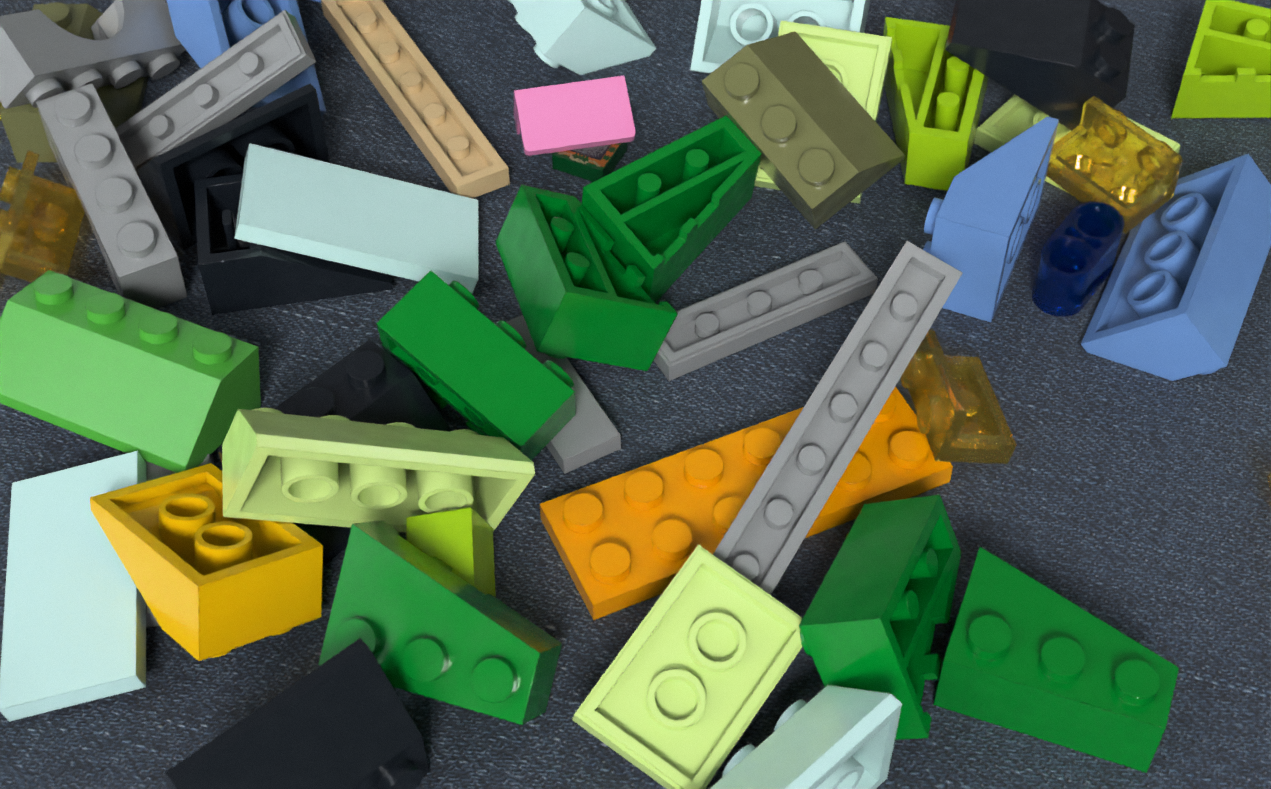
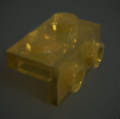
[1047,96,1182,234]
[0,150,85,283]
[900,328,1017,464]

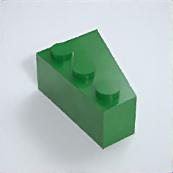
[582,115,762,303]
[495,184,678,371]
[376,271,576,460]
[799,494,961,740]
[318,520,562,725]
[933,547,1179,773]

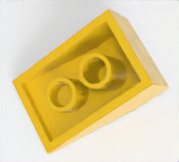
[90,463,323,661]

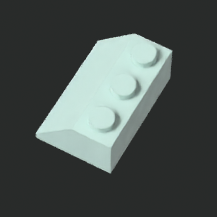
[508,0,656,75]
[690,0,870,74]
[710,685,902,789]

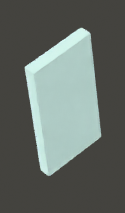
[234,143,479,294]
[0,450,147,722]

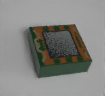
[552,142,627,182]

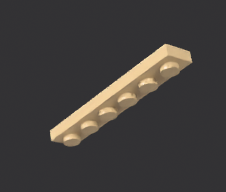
[321,0,510,198]

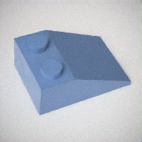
[167,0,326,116]
[923,116,1059,322]

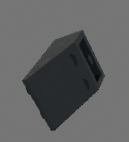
[194,173,393,315]

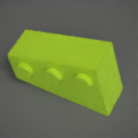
[1171,0,1271,118]
[883,17,989,191]

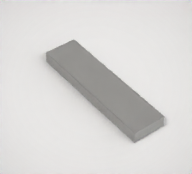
[115,10,317,183]
[654,241,878,381]

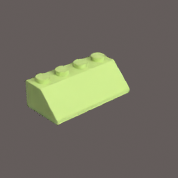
[222,408,535,532]

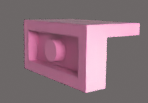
[514,76,636,156]

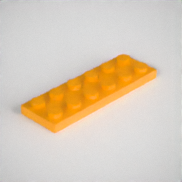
[540,386,953,620]

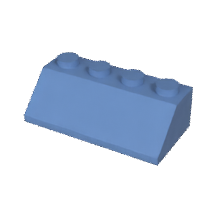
[1081,154,1271,381]

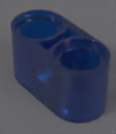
[1032,202,1125,317]

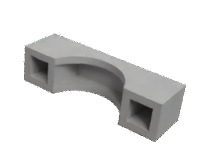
[0,0,186,109]
[36,83,187,309]

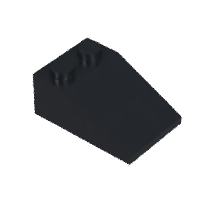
[945,0,1135,136]

